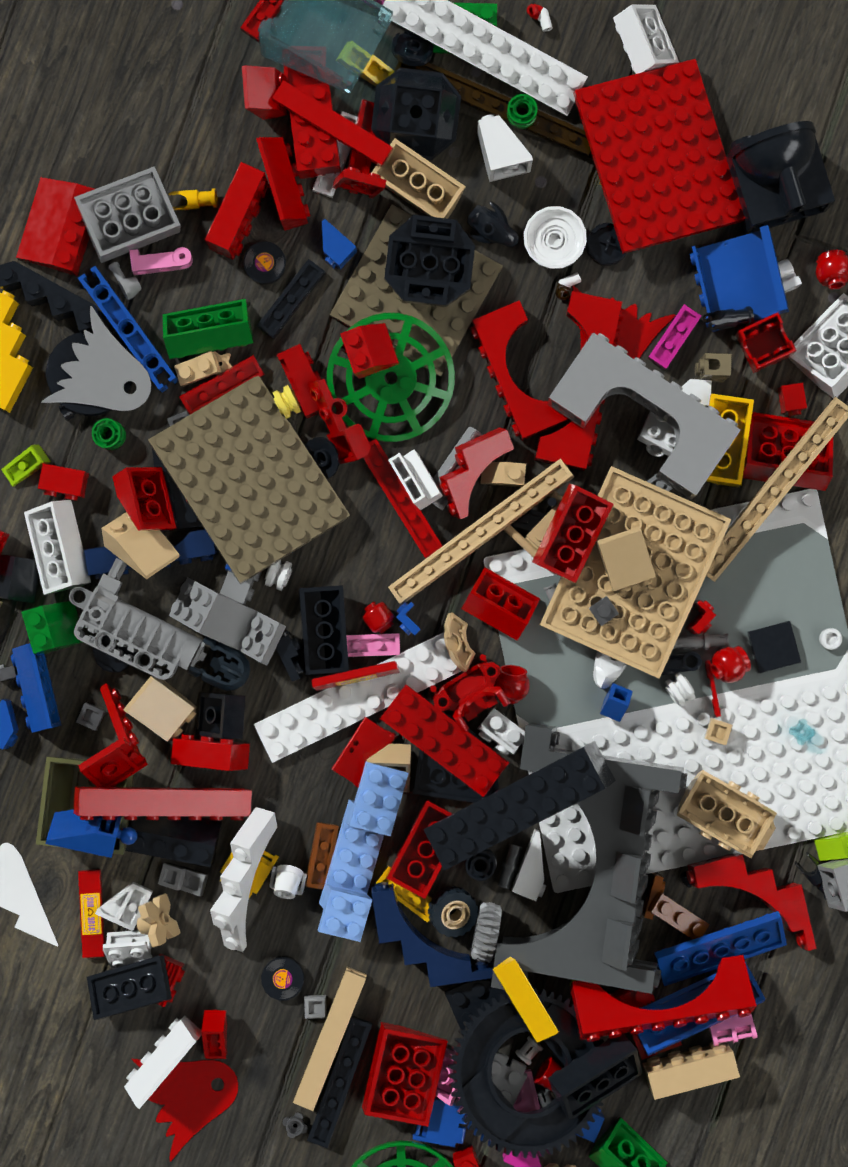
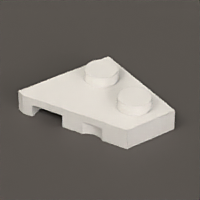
[95,882,153,931]

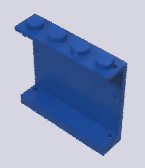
[690,225,789,332]

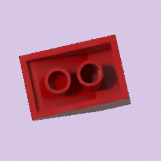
[112,467,176,531]

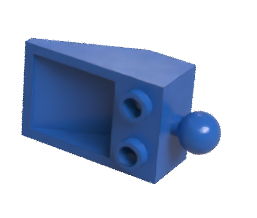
[45,809,137,858]

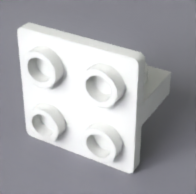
[477,708,525,755]
[103,930,152,968]

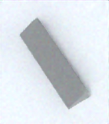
[432,427,483,511]

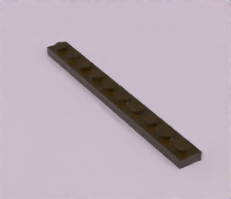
[394,61,591,157]

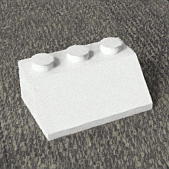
[613,4,679,74]

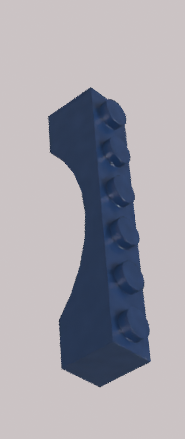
[84,530,218,580]

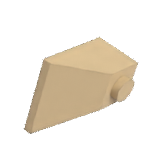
[367,744,411,792]

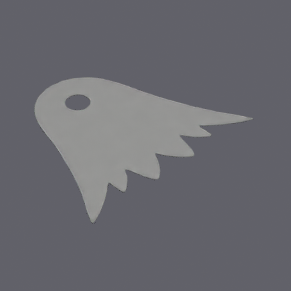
[41,306,151,411]

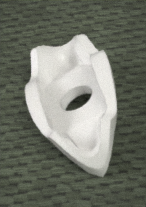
[593,651,627,689]

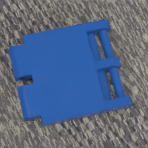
[412,1097,467,1147]

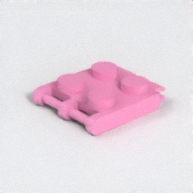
[709,1014,757,1047]

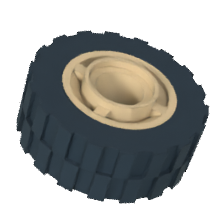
[428,886,478,937]

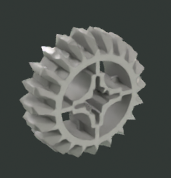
[471,902,502,962]

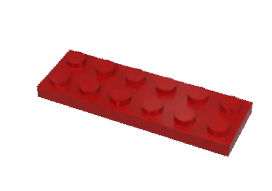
[380,685,509,797]

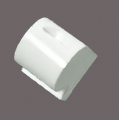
[778,259,802,293]

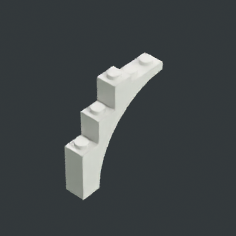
[210,807,277,952]

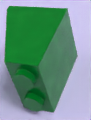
[21,601,83,654]

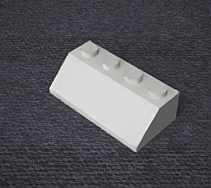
[24,500,91,595]
[124,1016,202,1109]

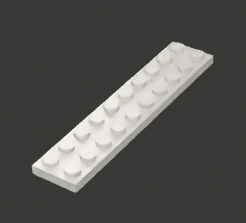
[379,0,588,116]
[254,632,461,763]

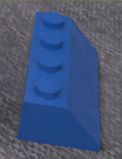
[11,643,62,733]

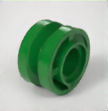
[507,94,538,129]
[92,418,126,450]

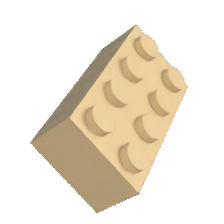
[642,1041,740,1100]

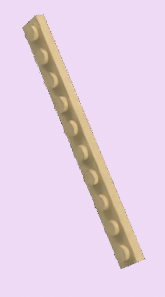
[706,397,848,582]
[388,458,574,605]

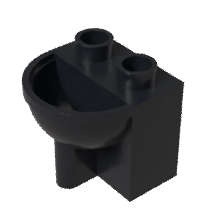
[726,121,835,235]

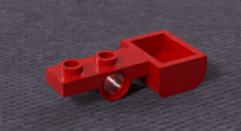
[309,379,370,464]

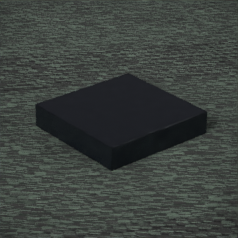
[747,621,801,673]

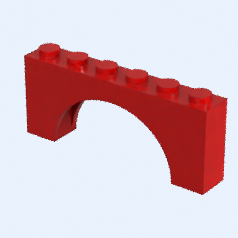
[470,300,569,441]

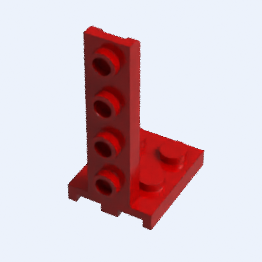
[332,99,387,199]
[78,683,148,787]

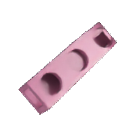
[129,247,193,276]

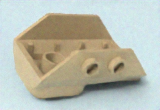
[677,770,777,858]

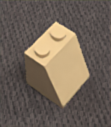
[596,526,656,594]
[123,676,197,742]

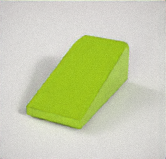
[1,444,50,487]

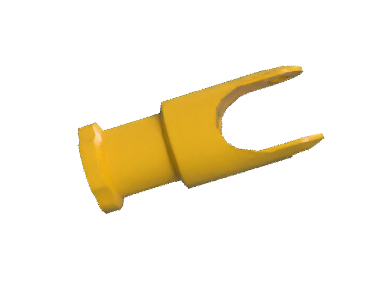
[168,188,218,210]

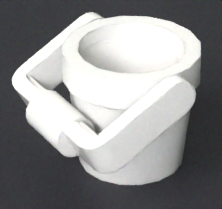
[270,865,307,899]

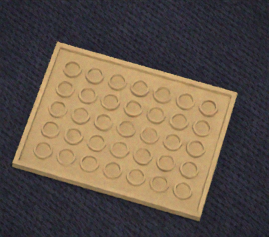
[540,466,732,679]

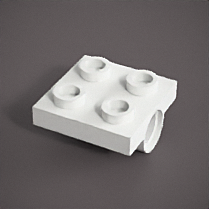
[637,411,676,457]

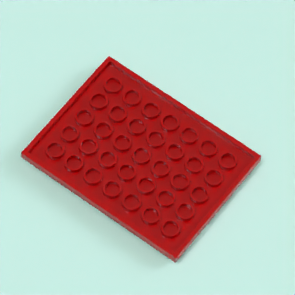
[573,59,745,254]

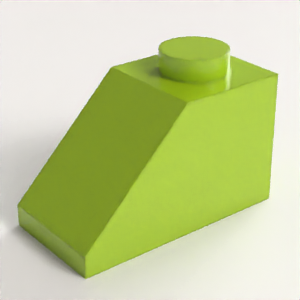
[814,832,848,861]

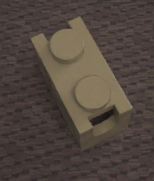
[695,353,732,382]

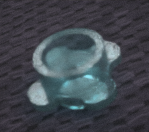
[789,719,815,745]

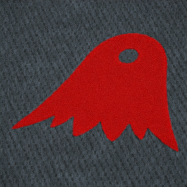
[573,285,676,359]
[132,1059,238,1162]

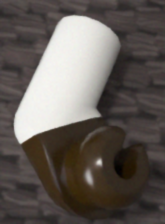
[556,272,581,300]

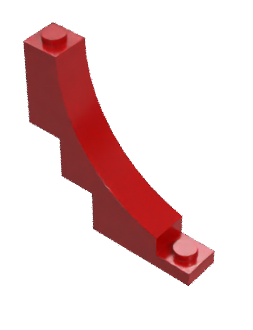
[686,853,817,951]

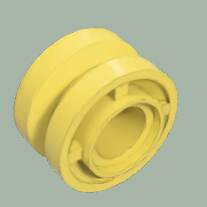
[273,385,302,419]

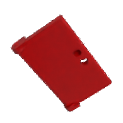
[332,717,398,787]

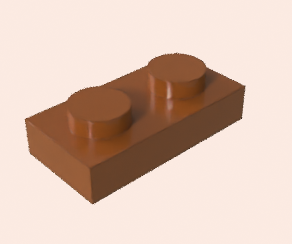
[642,873,666,920]

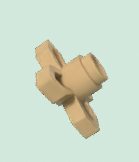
[137,893,181,948]

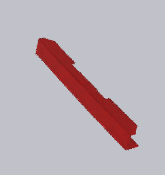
[705,660,721,717]

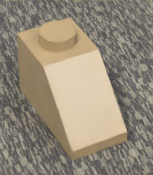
[481,462,526,487]

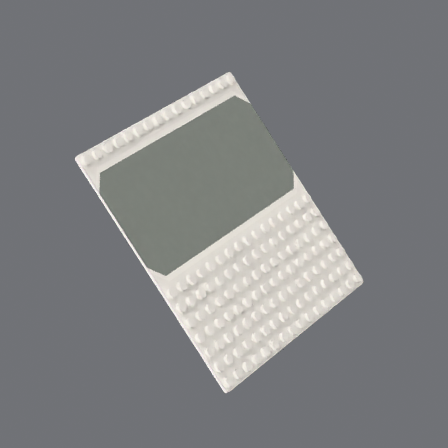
[484,489,848,893]

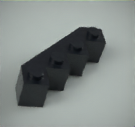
[0,261,102,333]

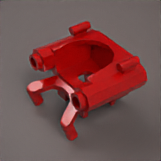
[430,654,510,733]

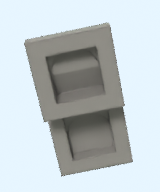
[158,863,208,896]

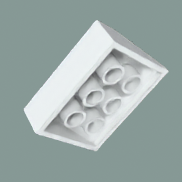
[788,293,848,398]

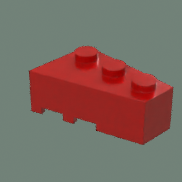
[277,344,321,419]
[171,734,250,771]

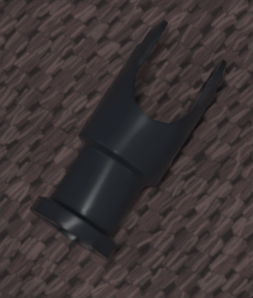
[702,306,754,330]
[795,852,833,900]

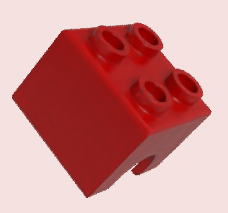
[735,312,797,374]

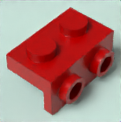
[686,600,716,634]

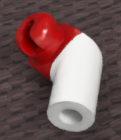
[527,4,553,32]

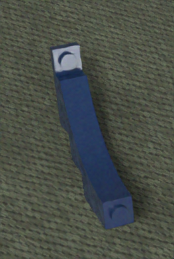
[372,882,493,987]

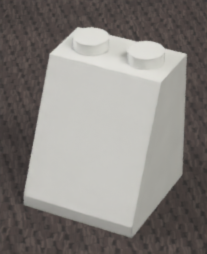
[477,115,533,182]

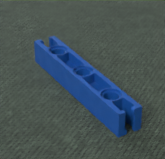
[78,266,179,393]

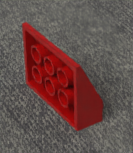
[16,177,94,276]
[742,412,833,491]
[362,1022,448,1127]

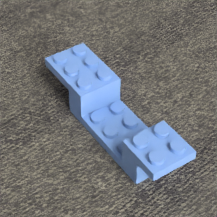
[318,761,409,942]

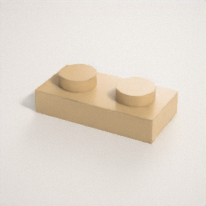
[174,351,221,386]

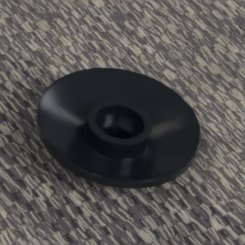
[305,437,340,479]

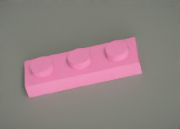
[346,633,400,657]

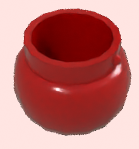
[816,249,848,289]
[710,646,751,683]
[494,665,530,704]

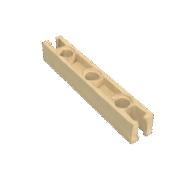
[293,967,367,1111]

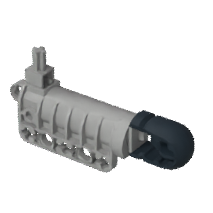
[69,558,250,691]

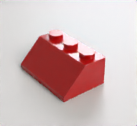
[461,567,540,641]

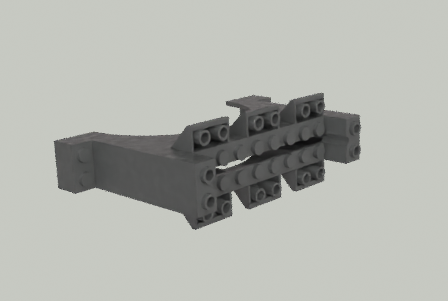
[491,723,687,994]

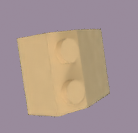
[101,512,180,579]

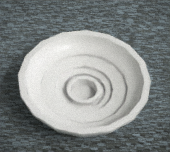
[524,206,587,269]

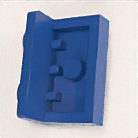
[396,602,421,636]

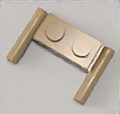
[504,491,563,558]

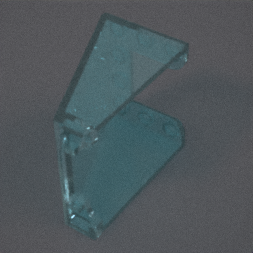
[258,0,393,93]

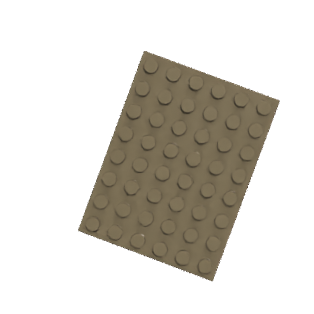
[148,376,350,584]

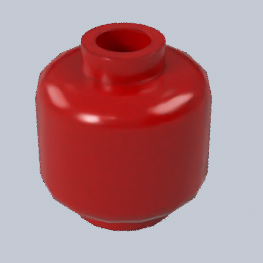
[363,601,395,634]

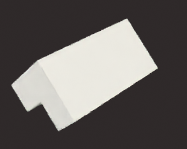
[389,449,443,510]

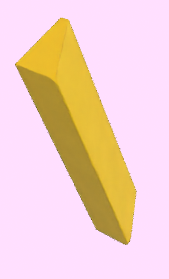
[492,957,559,1043]

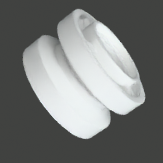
[265,560,292,591]
[665,673,696,707]

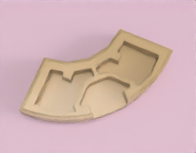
[444,612,476,672]

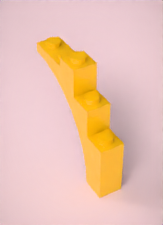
[0,290,33,413]

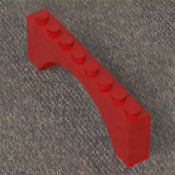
[535,291,625,471]
[570,955,756,1042]

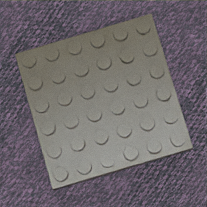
[330,205,503,378]

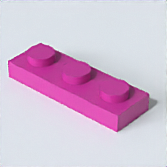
[648,304,701,370]

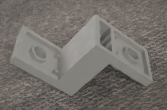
[169,577,286,665]

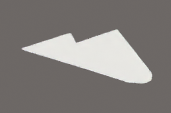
[0,843,58,947]

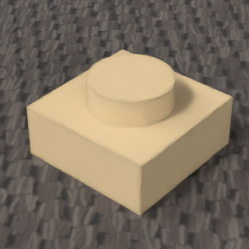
[704,718,733,745]

